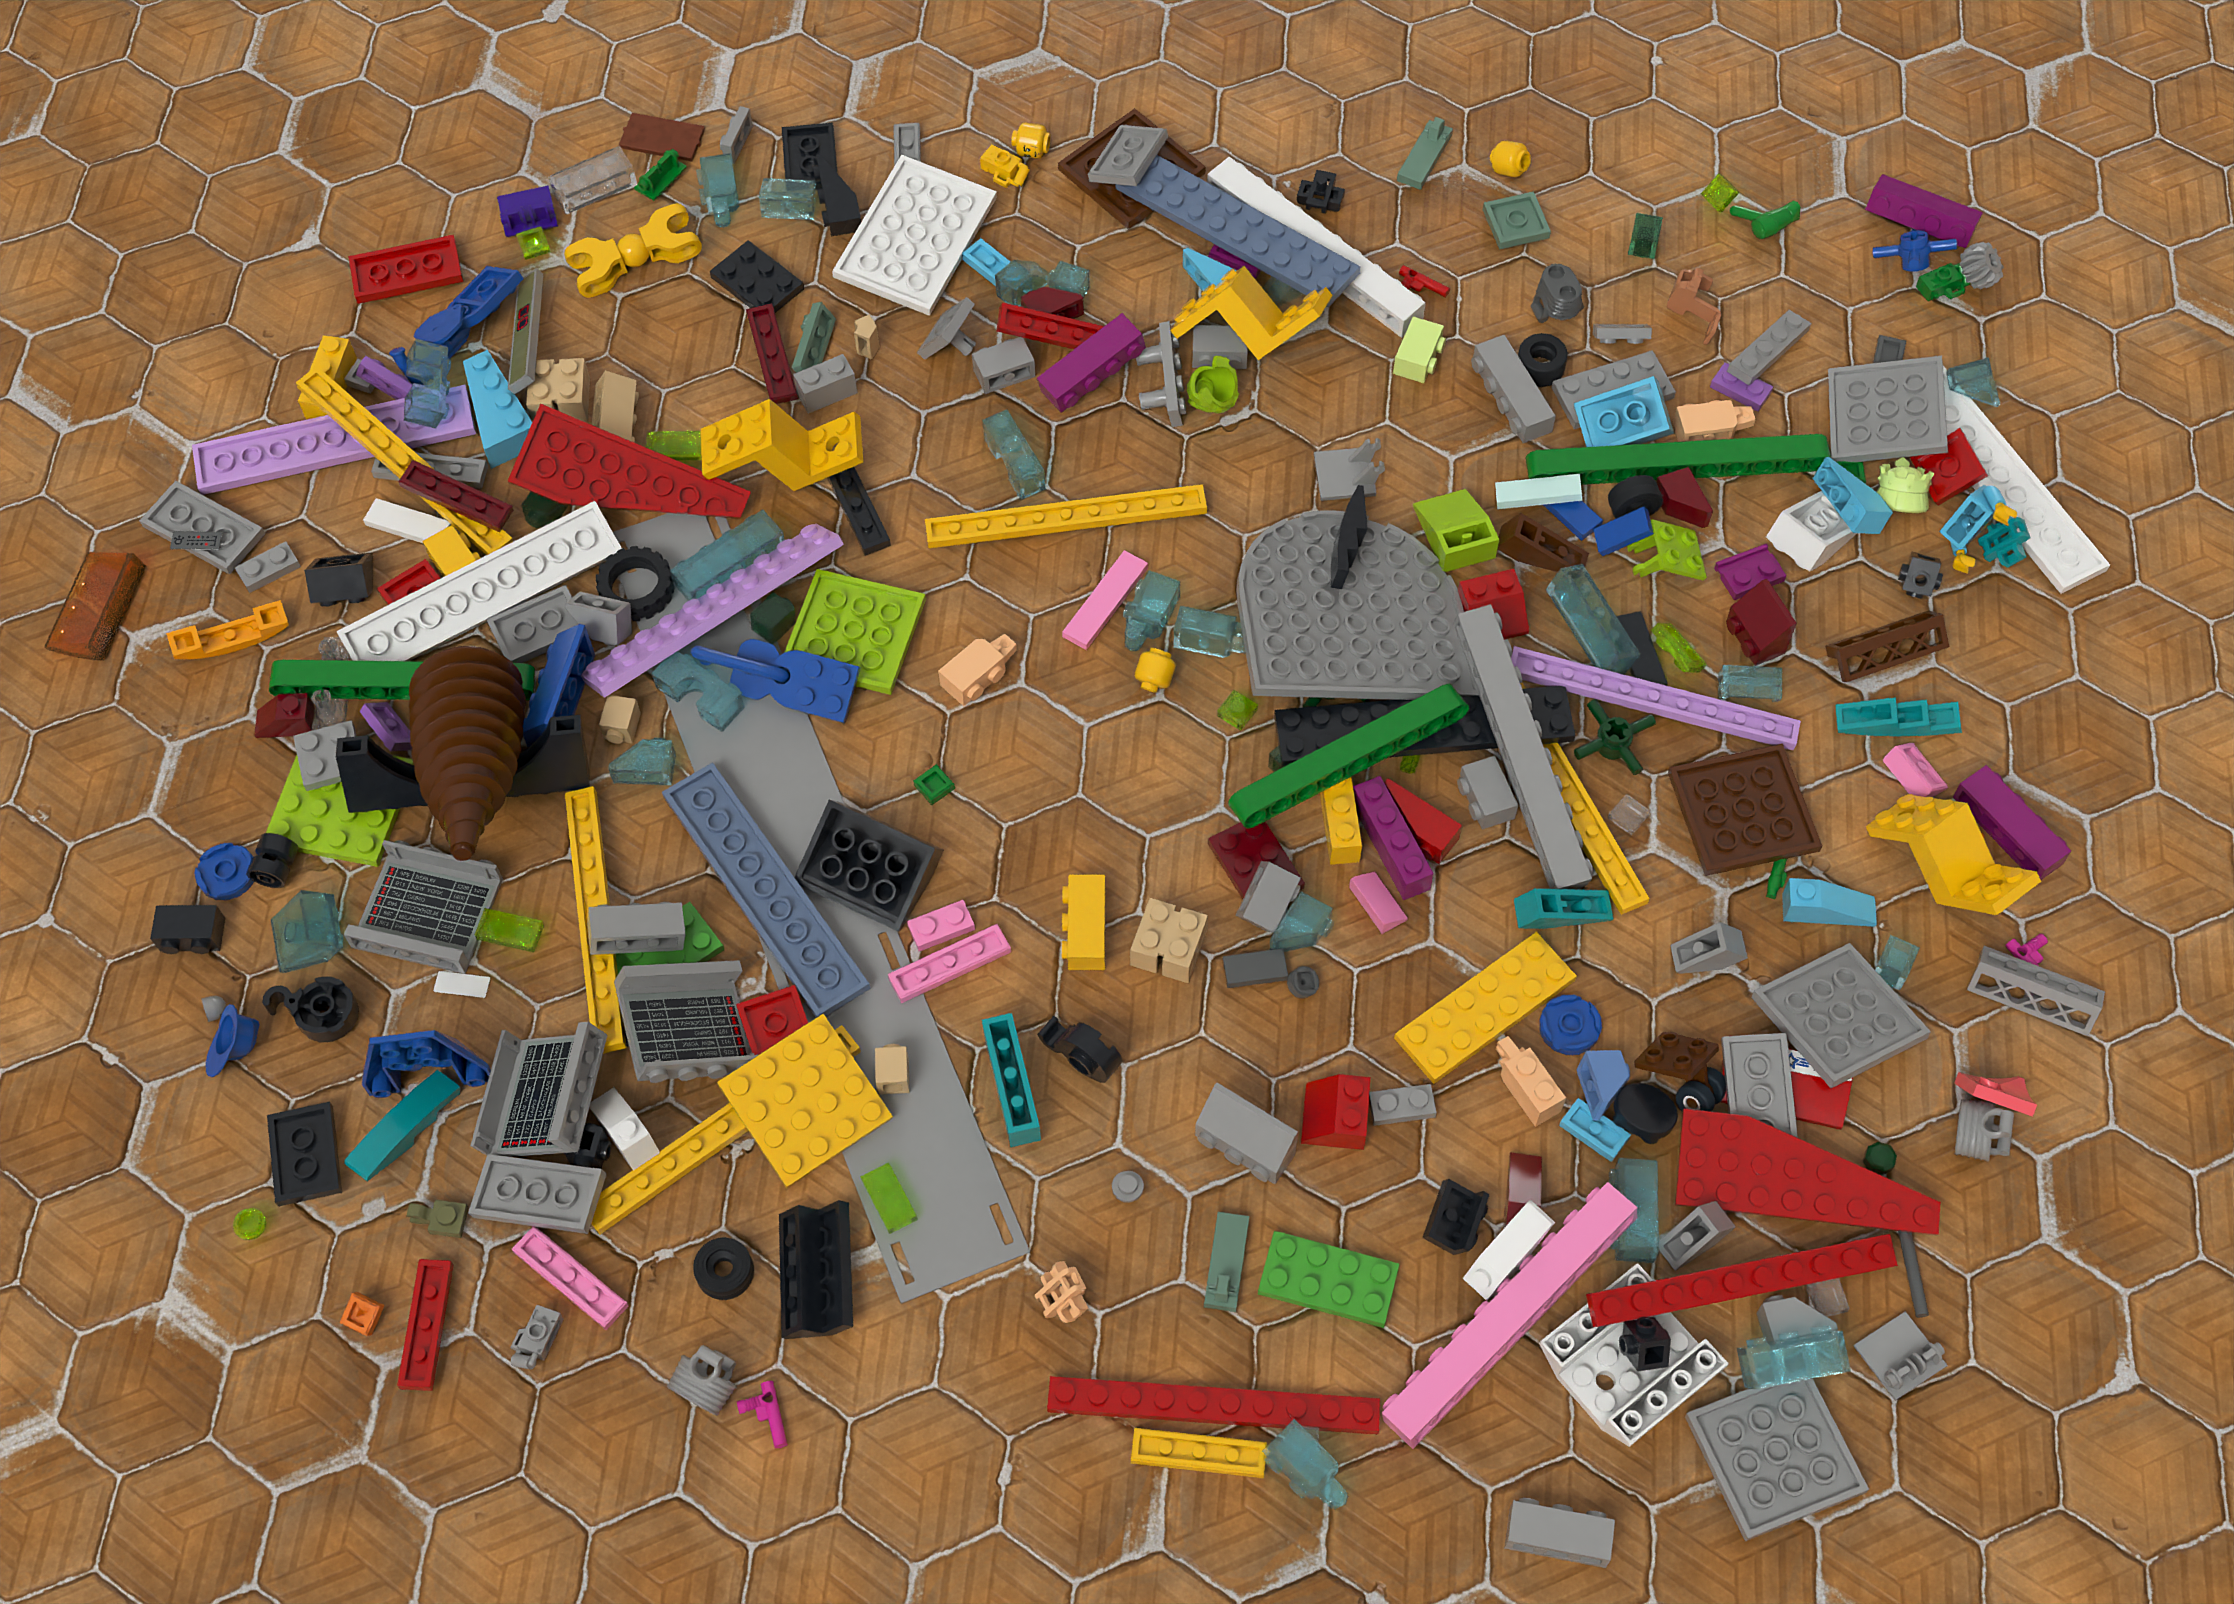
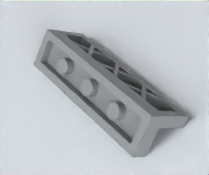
[1967,946,2105,1036]

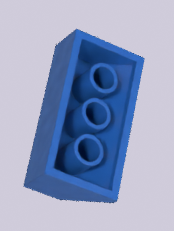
[523,624,595,747]

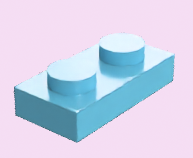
[962,238,1018,289]
[1559,1098,1631,1162]

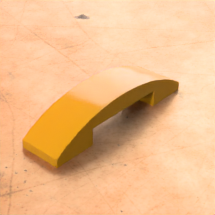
[166,600,289,659]

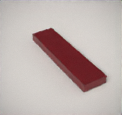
[746,303,798,404]
[398,460,514,533]

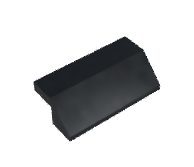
[779,1200,853,1339]

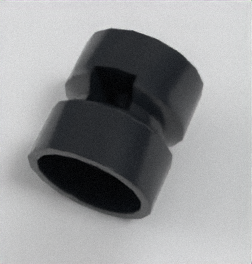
[246,833,299,888]

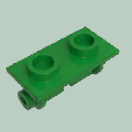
[634,149,687,201]

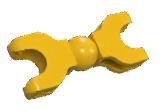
[564,203,702,298]

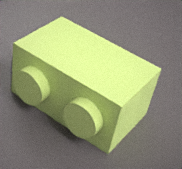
[1393,316,1446,383]

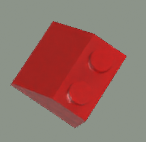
[1458,569,1529,640]
[1301,1074,1371,1150]

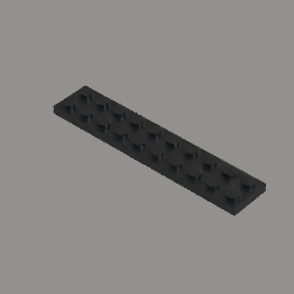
[1274,686,1576,767]

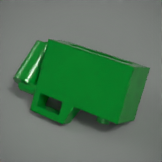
[1916,263,1970,301]

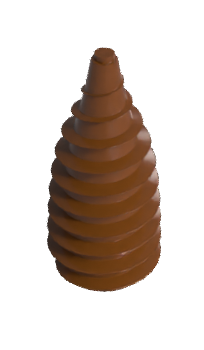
[409,646,526,861]

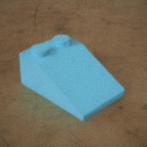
[1574,376,1674,447]

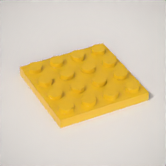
[717,1014,893,1189]

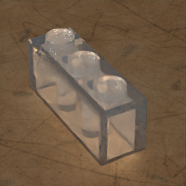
[548,146,637,214]

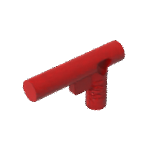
[1399,265,1450,298]

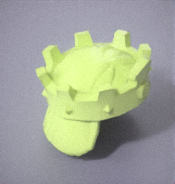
[1876,457,1934,513]

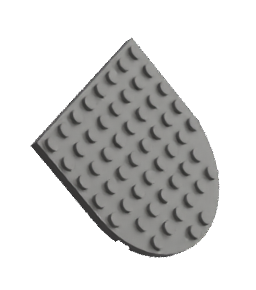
[1236,510,1479,700]

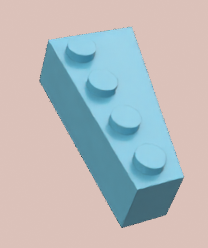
[463,350,532,469]

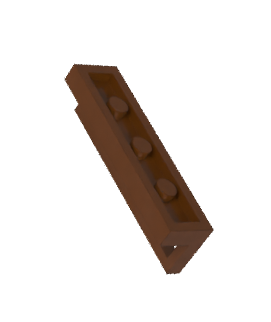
[1825,611,1950,682]

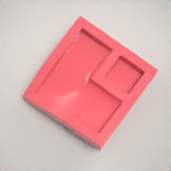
[1954,1072,2037,1117]

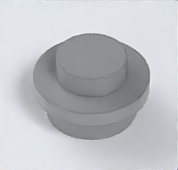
[1112,1171,1144,1203]

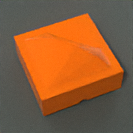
[340,1292,385,1336]

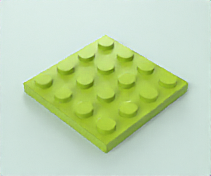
[784,569,926,695]
[266,755,414,867]

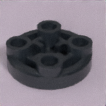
[1612,1083,1678,1144]

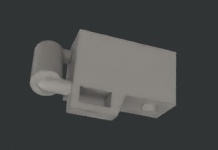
[511,1305,564,1369]

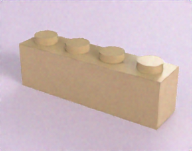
[592,370,639,443]

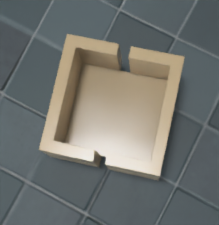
[526,358,590,422]
[1130,898,1208,983]

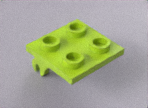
[1627,519,1707,581]

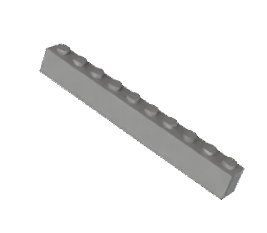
[1453,604,1593,889]

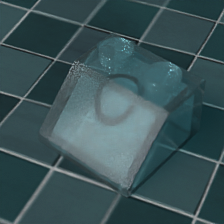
[271,890,343,973]

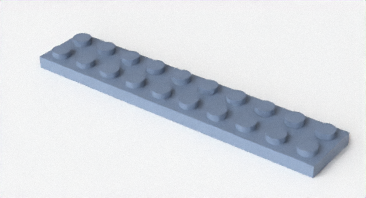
[1115,155,1360,307]
[662,762,871,1018]

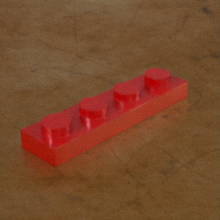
[996,302,1104,349]
[397,1259,454,1391]

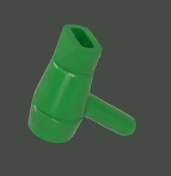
[1730,200,1801,239]

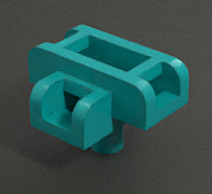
[1978,516,2031,568]

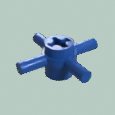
[1873,229,1957,271]

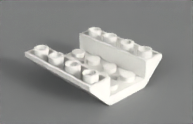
[1539,1263,1728,1447]

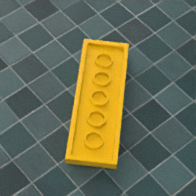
[1394,932,1577,1084]

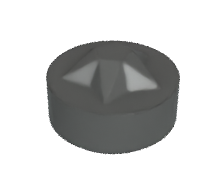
[1287,966,1319,999]

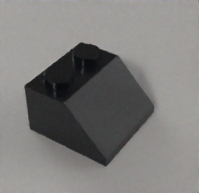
[304,552,373,606]

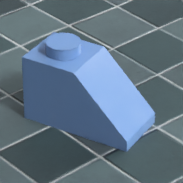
[1576,1050,1630,1121]

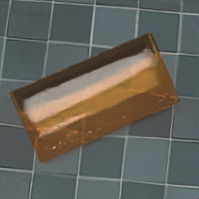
[44,552,146,661]

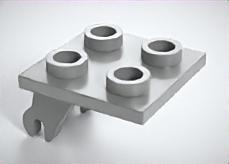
[1313,438,1385,501]

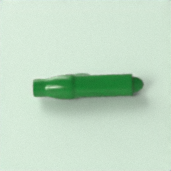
[1766,859,1787,899]

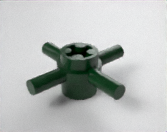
[1574,699,1656,775]

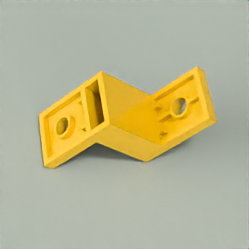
[1170,266,1333,360]
[701,399,863,491]
[1866,794,2041,915]

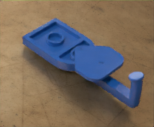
[389,266,524,387]
[691,639,861,724]

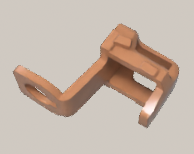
[1667,268,1721,345]

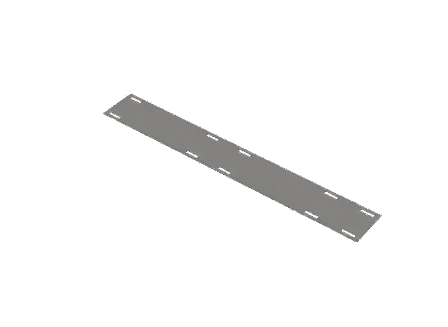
[613,513,1030,1304]

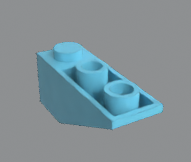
[1813,457,1893,534]

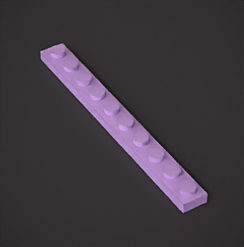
[1511,646,1801,751]

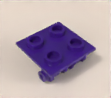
[497,185,558,238]

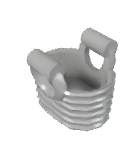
[1955,1099,2014,1162]
[667,1345,737,1416]

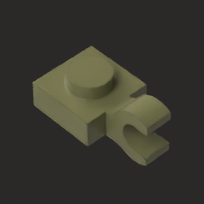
[406,1200,469,1238]

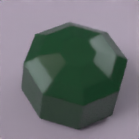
[1863,1142,1897,1176]

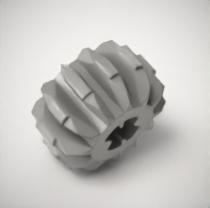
[1960,242,2004,290]

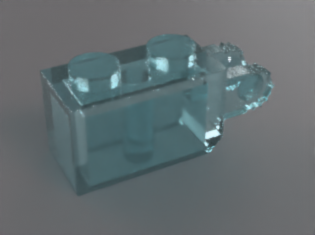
[696,153,740,228]
[1123,570,1180,652]
[1173,606,1246,658]
[1262,1419,1349,1510]

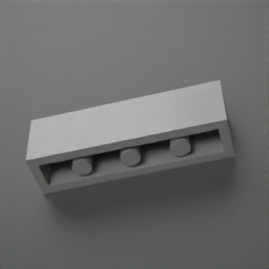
[1471,335,1556,443]

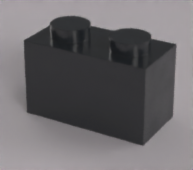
[150,905,226,954]

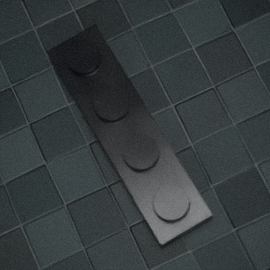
[827,467,891,556]

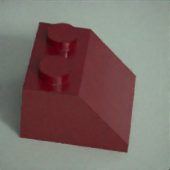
[1726,578,1797,666]

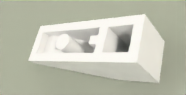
[589,1087,660,1171]
[1463,1200,1555,1300]

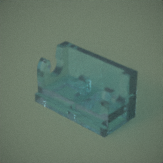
[759,178,817,220]
[1718,665,1782,702]

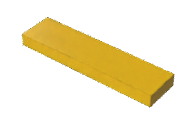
[1131,1428,1267,1478]

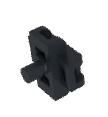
[1297,170,1345,214]

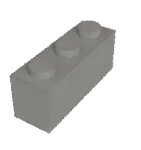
[587,902,685,955]
[1504,1498,1615,1568]

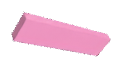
[1062,550,1148,650]
[888,924,1011,1003]
[512,1226,628,1330]

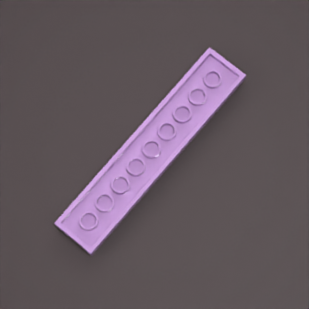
[192,385,476,495]
[581,524,844,698]

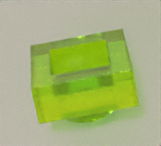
[1701,173,1739,212]
[516,226,551,260]
[1217,690,1258,731]

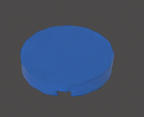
[194,843,254,900]
[1539,995,1602,1055]

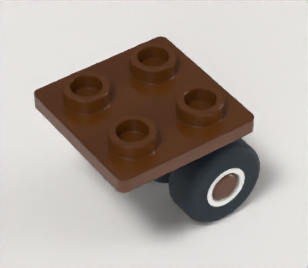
[1634,1032,1726,1112]

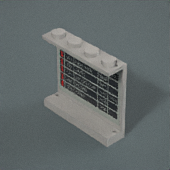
[344,840,503,974]
[614,960,758,1083]
[470,1022,607,1157]

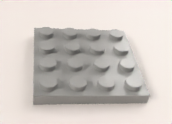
[1828,356,1948,462]
[1751,943,1931,1088]
[1685,1366,1869,1541]

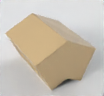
[854,314,880,359]

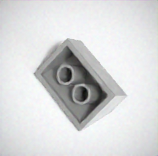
[1195,1083,1298,1184]

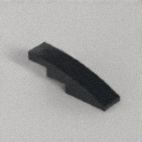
[1331,485,1368,589]

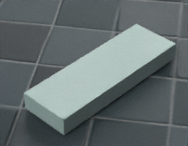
[1495,474,1582,509]

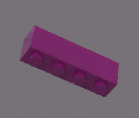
[1865,174,1983,248]
[1037,313,1146,413]
[1953,765,2071,880]
[1353,776,1434,901]

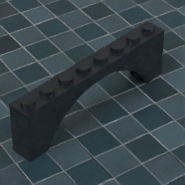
[335,715,590,813]

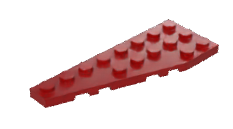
[508,403,751,519]
[1675,1109,1941,1236]

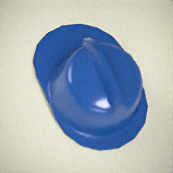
[206,1004,260,1077]

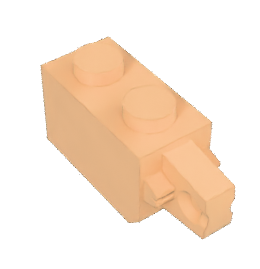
[1673,400,1755,442]
[938,634,1017,706]
[1496,1036,1566,1127]

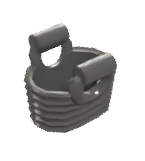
[1530,264,1584,323]

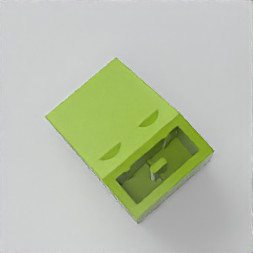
[1413,489,1499,572]

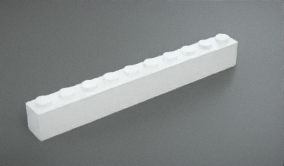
[1207,157,1426,338]

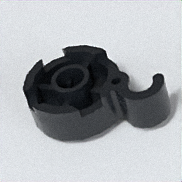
[262,977,359,1043]
[1037,1016,1123,1083]

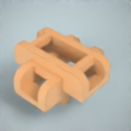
[1034,1261,1089,1323]

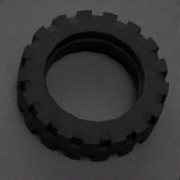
[596,546,675,621]

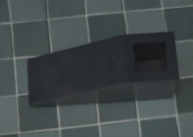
[813,154,861,237]

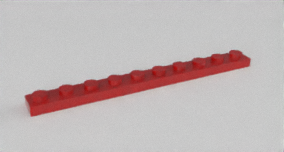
[1586,1234,1898,1327]
[1047,1376,1380,1435]

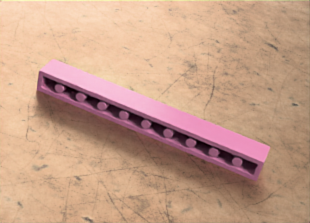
[1382,1182,1638,1449]

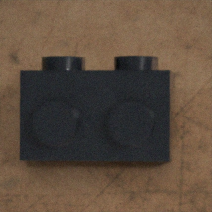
[1422,1179,1489,1255]

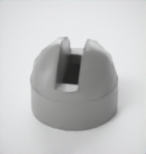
[201,996,226,1022]

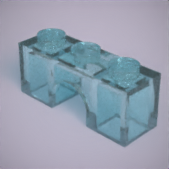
[403,338,451,429]
[982,410,1046,500]
[651,651,745,732]

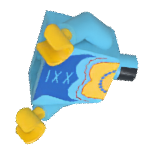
[1939,485,2017,574]

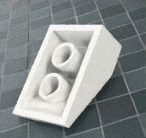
[1766,491,1857,572]

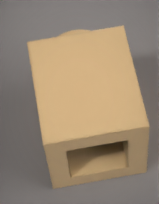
[599,695,641,744]
[875,1044,910,1095]

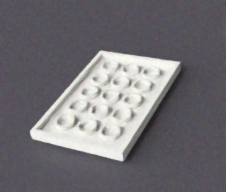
[832,155,997,316]

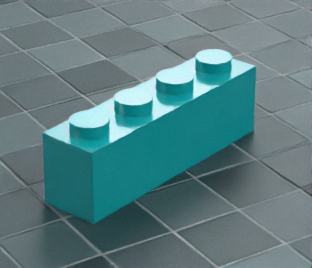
[982,1013,1041,1147]

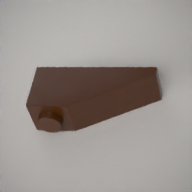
[1497,513,1589,578]

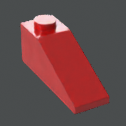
[1384,778,1462,864]

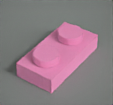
[907,900,975,951]

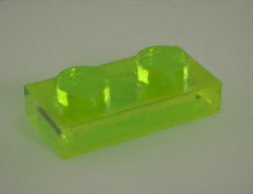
[646,431,702,460]
[1651,622,1707,673]
[474,908,544,952]
[860,1162,918,1234]

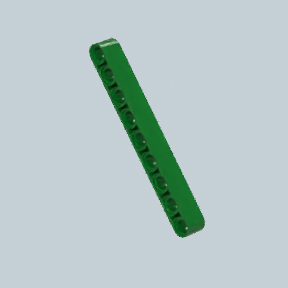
[269,660,535,701]
[1228,684,1469,829]

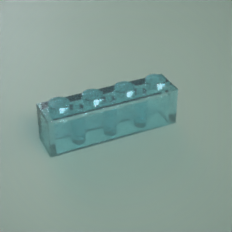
[670,510,785,601]
[1545,564,1641,675]

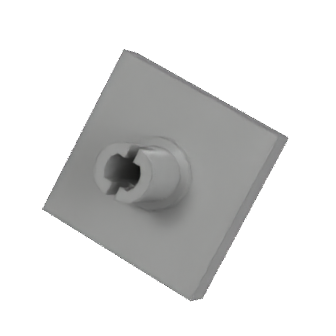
[917,297,976,359]

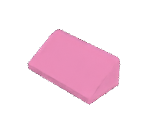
[1883,743,1948,797]
[1349,872,1408,934]

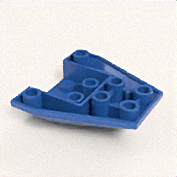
[362,1030,491,1098]

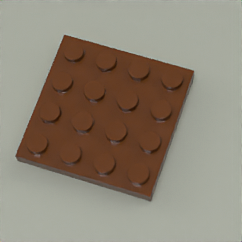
[1058,108,1206,230]
[1668,744,1822,876]

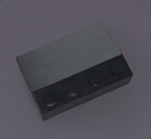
[794,799,944,931]

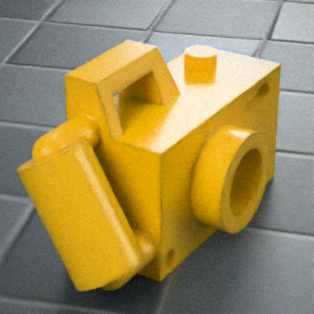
[980,144,1030,188]

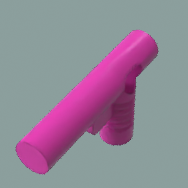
[2005,934,2048,967]
[737,1381,787,1448]

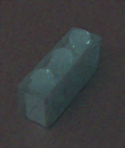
[1609,1158,1659,1263]
[1737,1325,1851,1389]

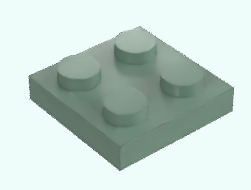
[1482,191,1551,250]

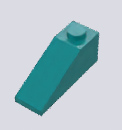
[1513,888,1614,929]

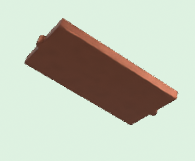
[619,113,705,162]

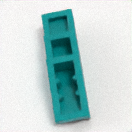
[1835,697,1962,736]
[344,1069,460,1182]

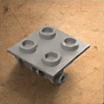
[1853,1311,1948,1401]

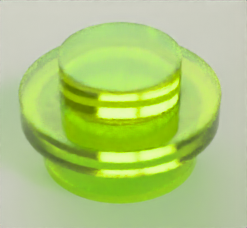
[233,1208,267,1240]

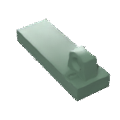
[1397,117,1453,190]
[792,302,836,373]
[1204,1212,1250,1312]

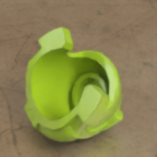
[1187,356,1239,414]

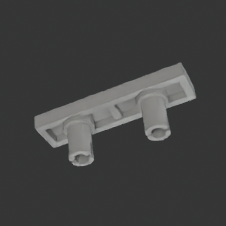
[1136,321,1186,427]

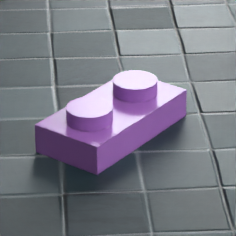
[356,355,414,400]
[1710,363,1773,412]
[360,702,412,752]

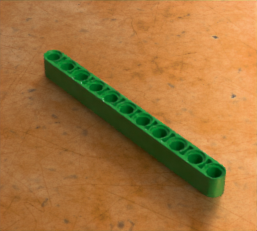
[1525,434,1831,485]

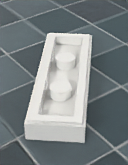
[363,498,451,543]

